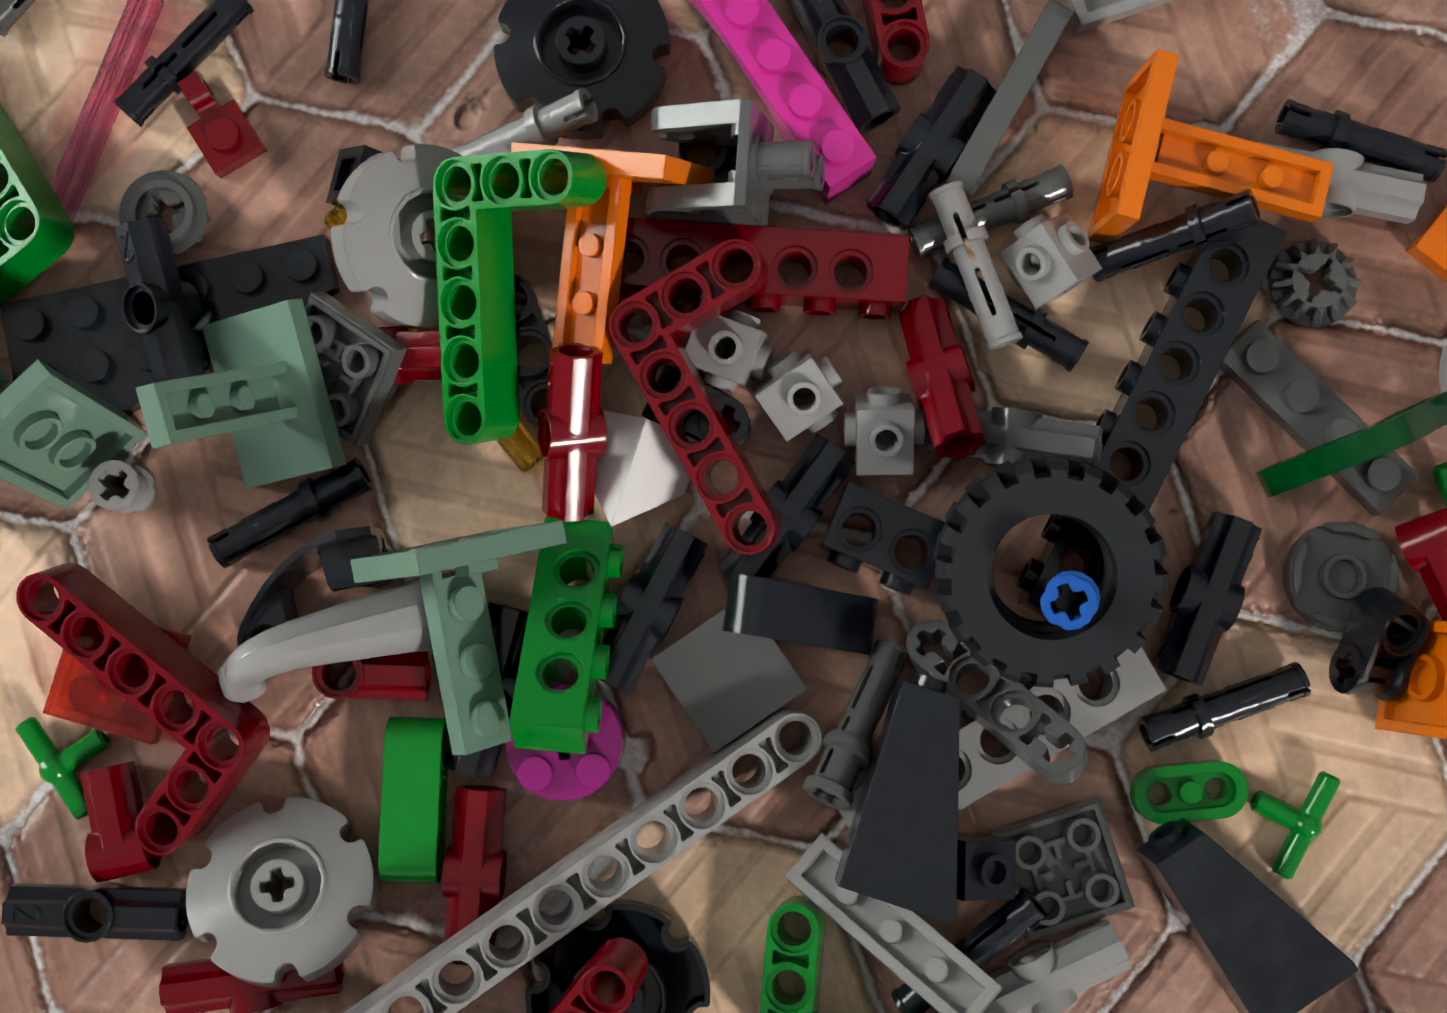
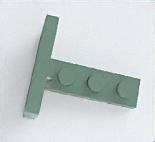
[136,298,346,489]
[0,359,148,510]
[350,520,567,755]

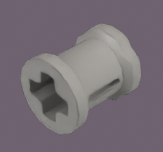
[88,460,158,514]

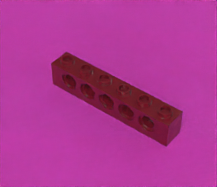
[620,218,910,320]

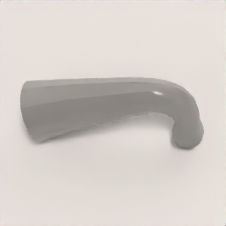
[218,568,456,703]

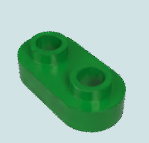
[1129,760,1248,824]

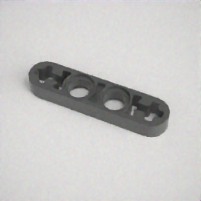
[945,0,1074,195]
[906,620,1088,784]

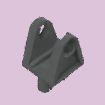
[645,99,825,227]

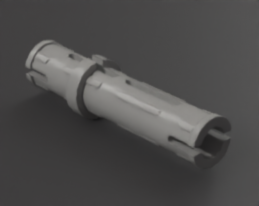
[452,87,599,156]
[929,180,1023,351]

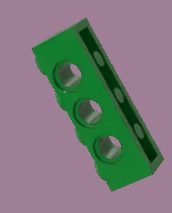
[509,517,624,754]

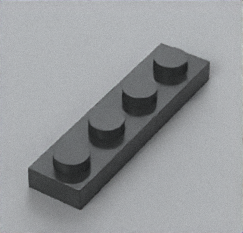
[1220,319,1419,516]

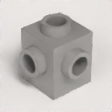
[1001,213,1103,309]
[685,308,774,394]
[754,348,844,441]
[843,386,925,476]

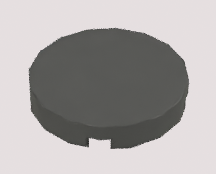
[1283,522,1400,631]

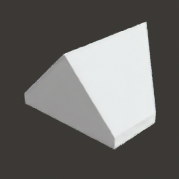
[595,410,700,527]

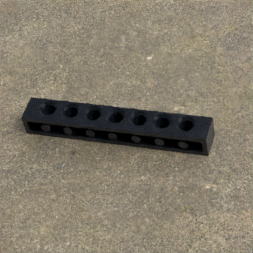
[1016,220,1287,618]

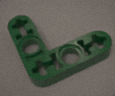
[1256,391,1447,498]

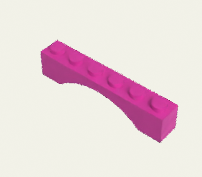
[689,0,876,205]

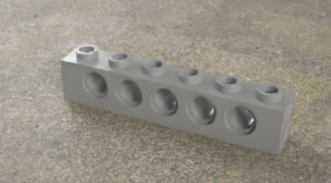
[838,647,1167,829]

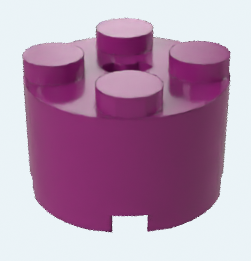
[506,682,626,801]

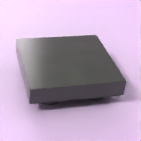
[305,291,407,447]
[651,608,807,753]
[989,796,1135,942]

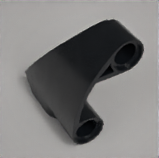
[237,526,395,646]

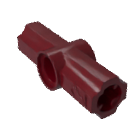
[898,295,986,460]
[537,343,607,522]
[442,785,507,965]
[159,958,345,1013]

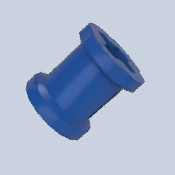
[1040,570,1100,630]

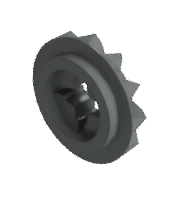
[119,170,211,256]
[1269,238,1362,327]

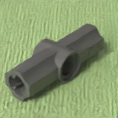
[924,407,1103,467]

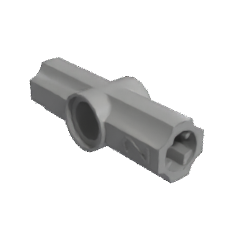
[1259,142,1427,224]
[983,919,1132,1013]

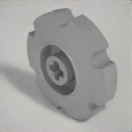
[331,144,462,328]
[186,797,378,987]

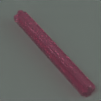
[50,0,165,223]

